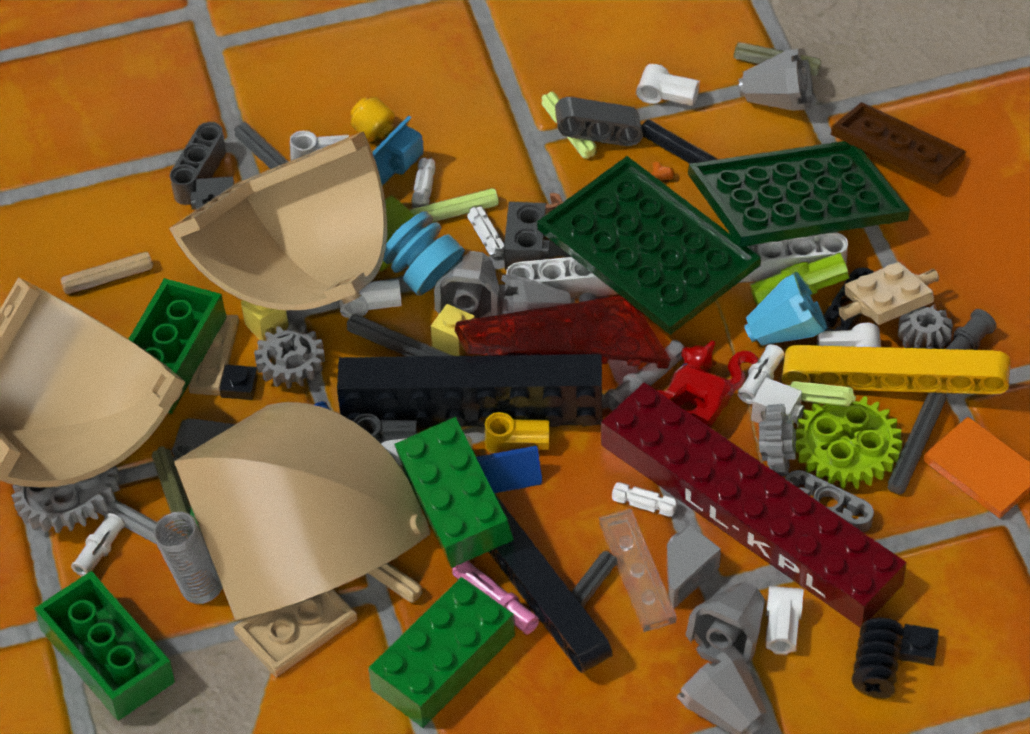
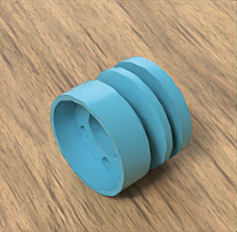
[383,211,464,296]

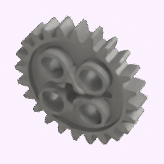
[12,465,120,533]

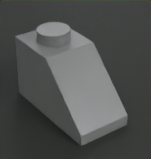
[667,525,721,609]

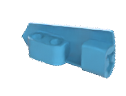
[372,116,424,186]

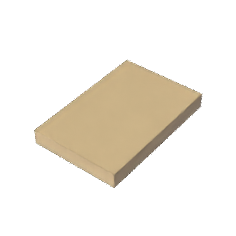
[233,589,358,678]

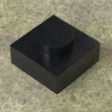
[219,364,258,400]
[899,624,939,666]

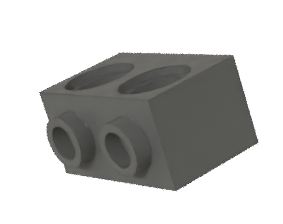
[504,202,550,269]

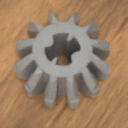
[898,304,953,349]

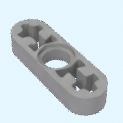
[785,470,874,533]

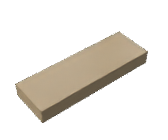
[189,314,239,396]

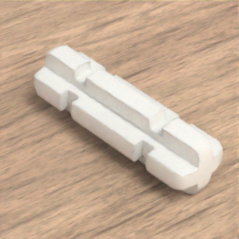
[412,158,436,208]
[467,206,504,257]
[612,482,677,517]

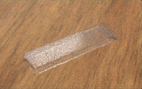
[599,508,677,632]

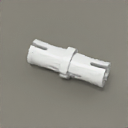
[737,344,785,404]
[71,513,125,576]

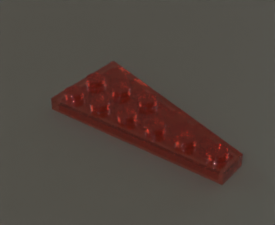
[454,296,671,369]

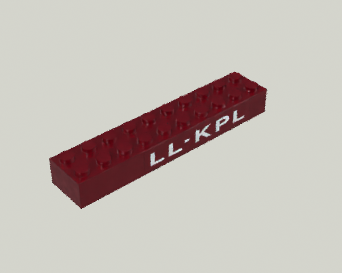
[601,382,907,627]

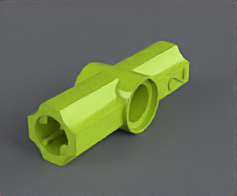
[750,252,849,306]

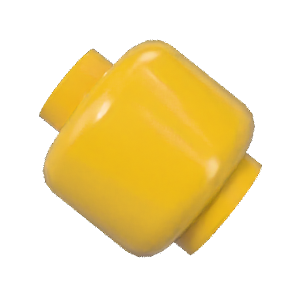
[350,97,395,142]

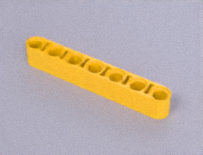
[782,345,1011,395]

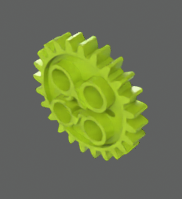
[796,394,902,489]

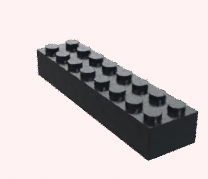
[337,354,602,428]

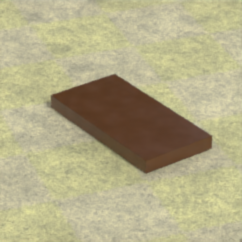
[830,102,966,185]

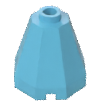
[744,272,828,346]

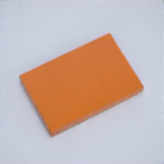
[923,417,1030,519]

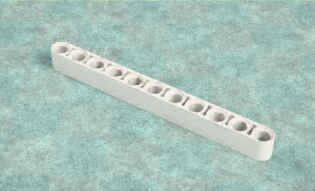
[506,232,848,299]

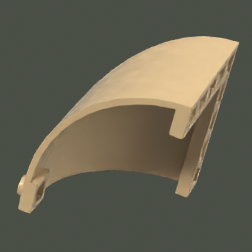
[169,131,387,310]
[0,277,185,488]
[174,402,430,620]

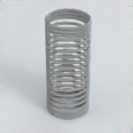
[153,512,223,604]

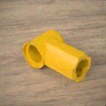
[484,412,549,454]

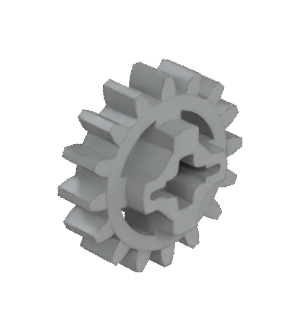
[254,324,325,388]
[759,404,796,476]

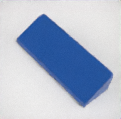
[476,446,542,493]

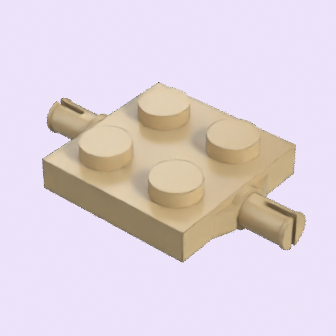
[839,262,939,325]

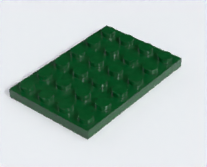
[687,141,910,247]
[537,156,761,335]

